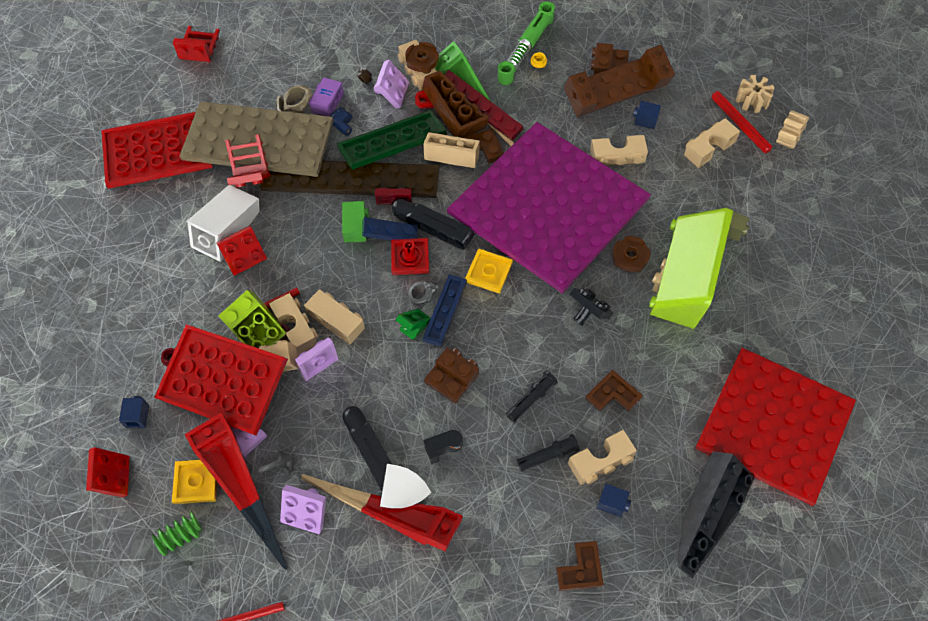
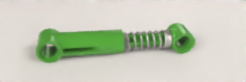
[498,1,555,85]

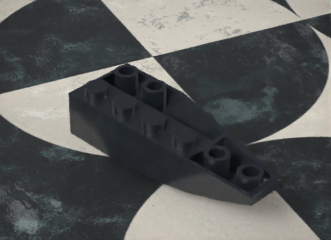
[677,451,755,578]

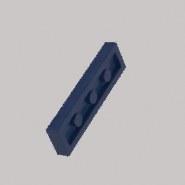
[423,274,467,347]

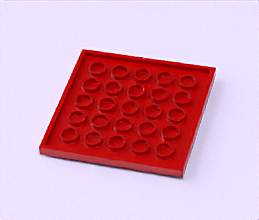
[695,347,856,506]

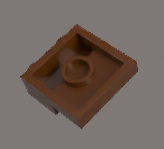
[591,43,629,75]
[424,347,479,404]

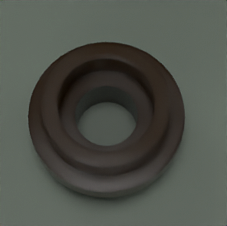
[357,69,373,84]

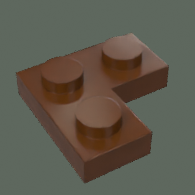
[463,129,504,164]
[585,370,643,412]
[556,541,604,591]

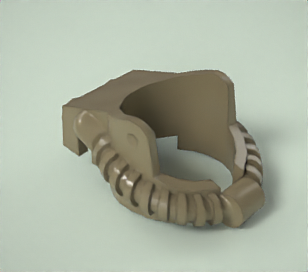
[276,85,312,114]

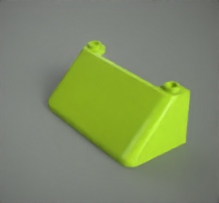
[649,208,733,329]

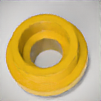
[531,52,547,68]

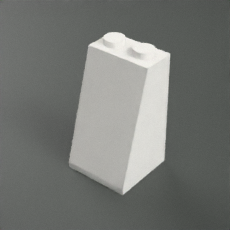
[187,185,260,262]

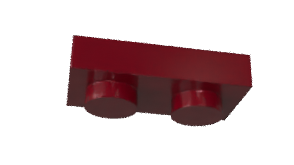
[375,188,412,205]

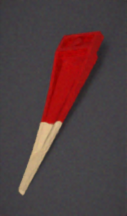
[301,474,463,552]

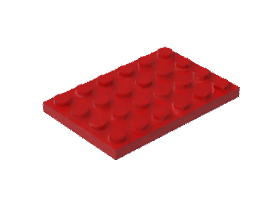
[101,112,213,189]
[154,324,288,436]

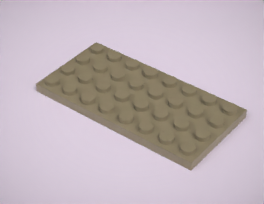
[180,101,334,177]

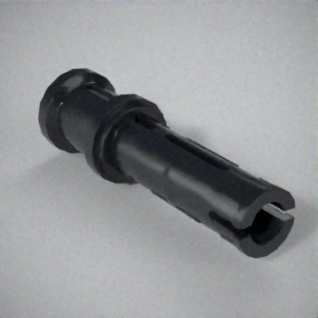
[505,371,558,423]
[516,434,580,472]

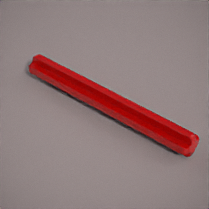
[711,91,772,154]

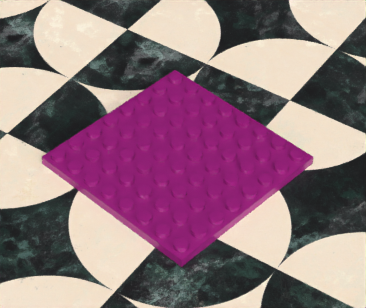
[447,122,651,294]

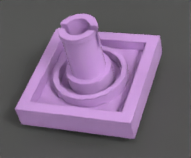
[374,60,409,108]
[280,485,326,534]

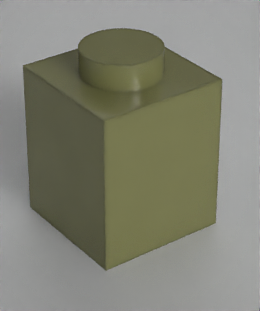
[727,211,750,242]

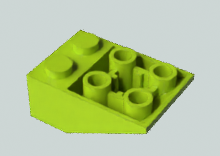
[218,290,286,348]

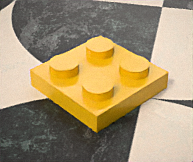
[465,249,513,294]
[172,460,217,504]

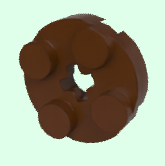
[405,42,439,74]
[612,236,651,272]

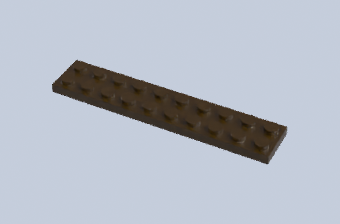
[260,161,439,198]

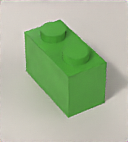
[342,201,369,243]

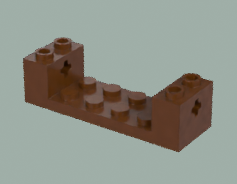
[564,44,675,117]

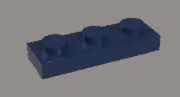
[362,217,418,241]

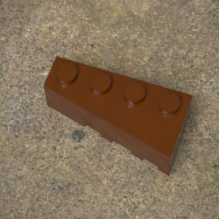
[422,70,489,138]

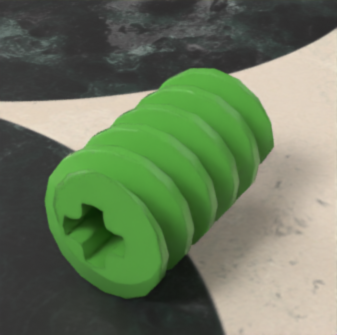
[152,511,203,556]

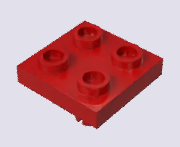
[216,226,267,276]
[391,238,429,275]
[86,447,130,498]

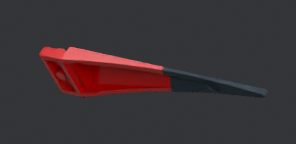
[184,412,287,570]

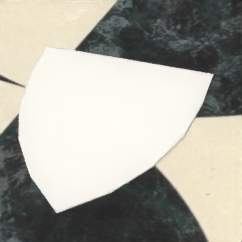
[380,464,431,508]

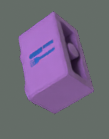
[309,77,344,116]

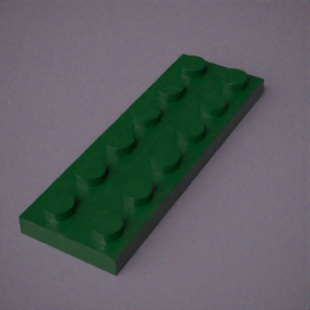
[337,110,447,170]

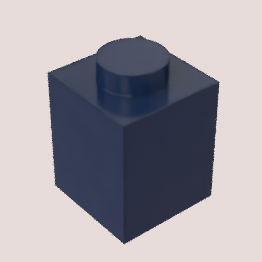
[633,101,661,129]
[119,396,149,428]
[597,483,631,517]

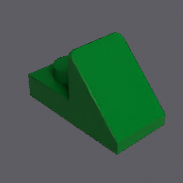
[395,308,431,340]

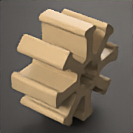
[736,75,774,113]
[776,110,809,149]

